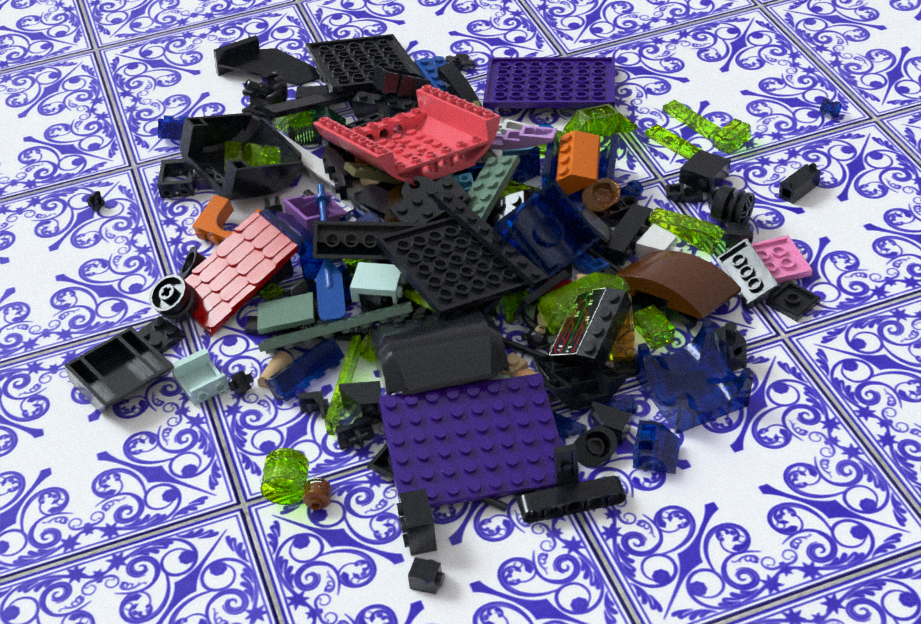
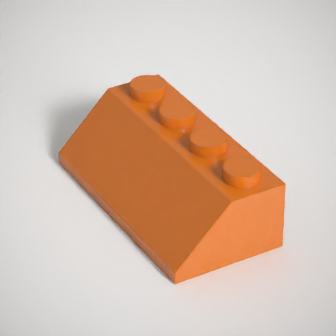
[556,130,601,195]

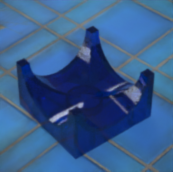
[636,319,754,434]

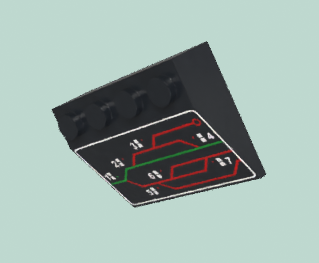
[547,287,632,371]

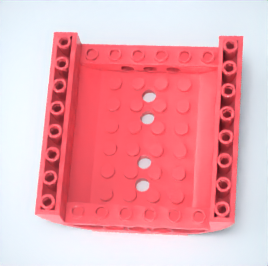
[313,85,501,186]

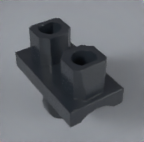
[335,417,375,450]

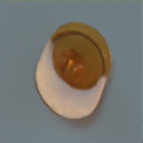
[582,178,621,212]

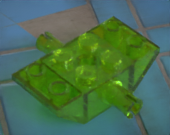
[563,104,637,138]

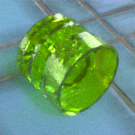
[241,143,281,166]
[260,448,309,505]

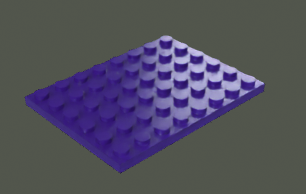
[483,57,615,109]
[378,373,562,508]

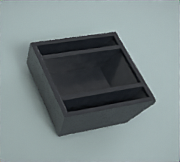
[64,326,174,412]

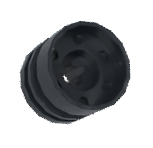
[710,184,755,224]

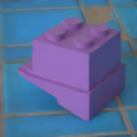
[283,192,348,247]

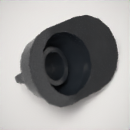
[178,246,206,279]
[574,426,617,467]

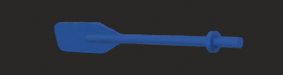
[315,183,346,322]

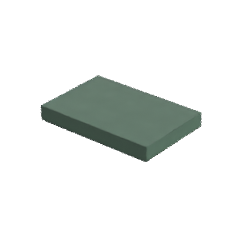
[257,292,315,334]

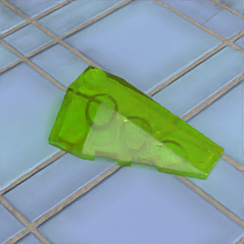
[648,207,727,256]

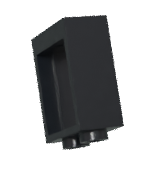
[157,158,198,198]

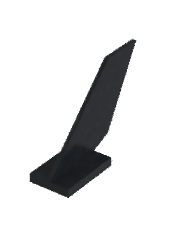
[213,35,320,86]

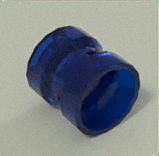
[819,98,842,118]
[619,180,643,197]

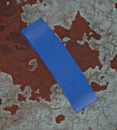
[564,239,610,275]

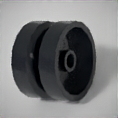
[149,274,199,323]

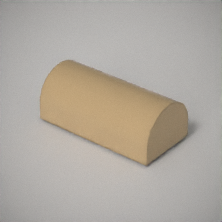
[257,351,294,390]

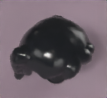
[242,70,288,121]

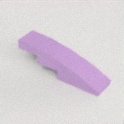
[488,125,557,150]

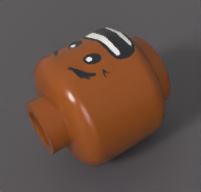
[303,477,332,510]

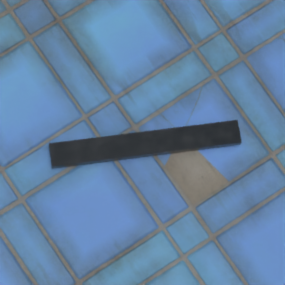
[263,89,368,118]

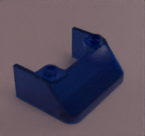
[258,209,324,281]

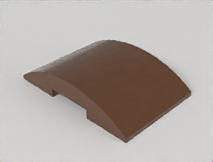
[602,251,741,319]

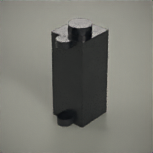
[778,163,821,204]

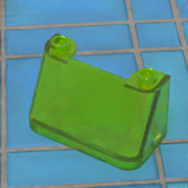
[537,272,630,335]

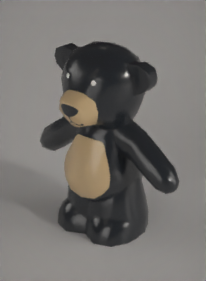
[521,301,561,349]

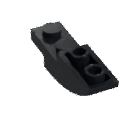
[322,146,353,200]

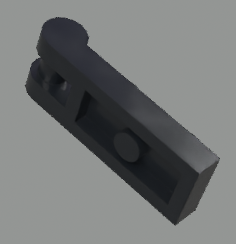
[553,444,579,487]

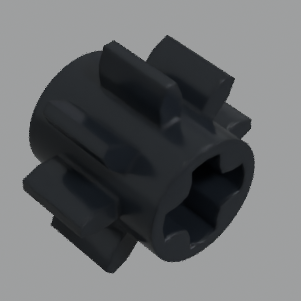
[228,370,254,394]

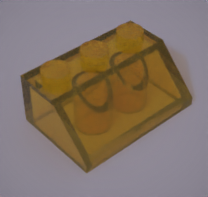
[609,294,635,362]

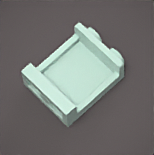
[350,262,407,304]
[171,348,230,406]

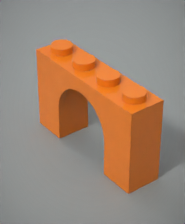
[192,195,277,245]

